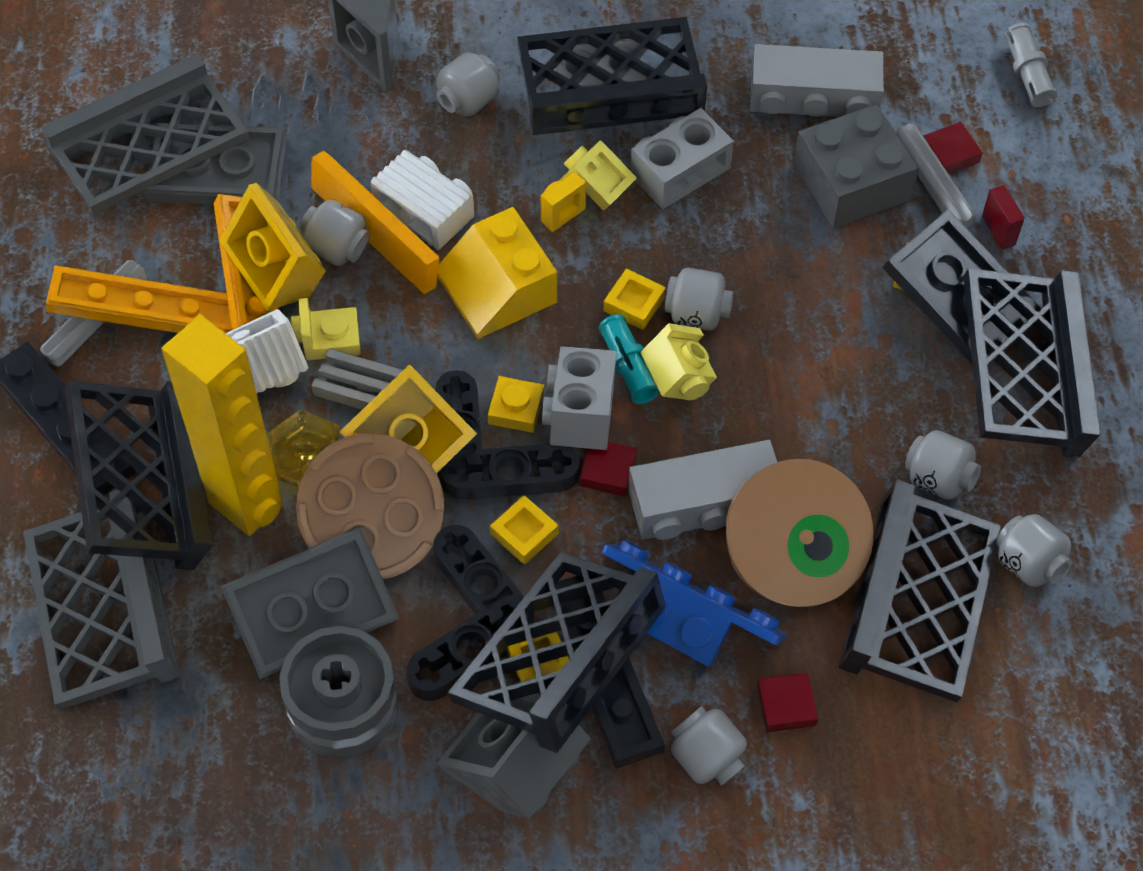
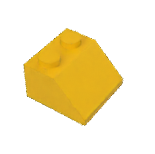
[219,183,326,311]
[437,207,557,339]
[339,364,477,473]

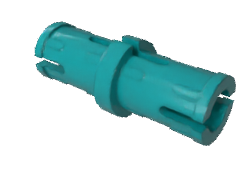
[598,314,660,404]

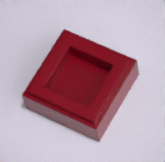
[923,122,983,174]
[982,185,1025,250]
[579,442,637,497]
[757,673,818,733]

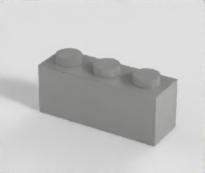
[750,44,884,117]
[628,440,777,540]

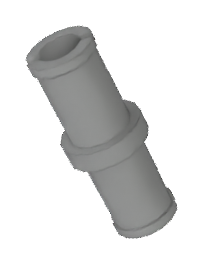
[1004,23,1058,107]

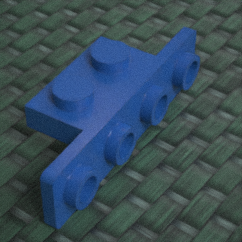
[601,540,788,667]

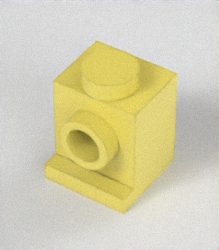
[640,323,717,400]

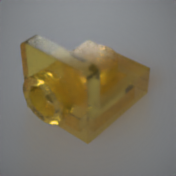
[266,409,339,487]

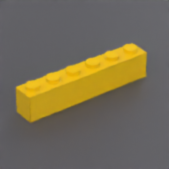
[161,314,283,537]

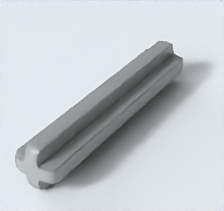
[896,123,975,228]
[40,260,147,367]

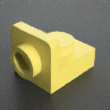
[559,140,637,211]
[291,298,361,361]

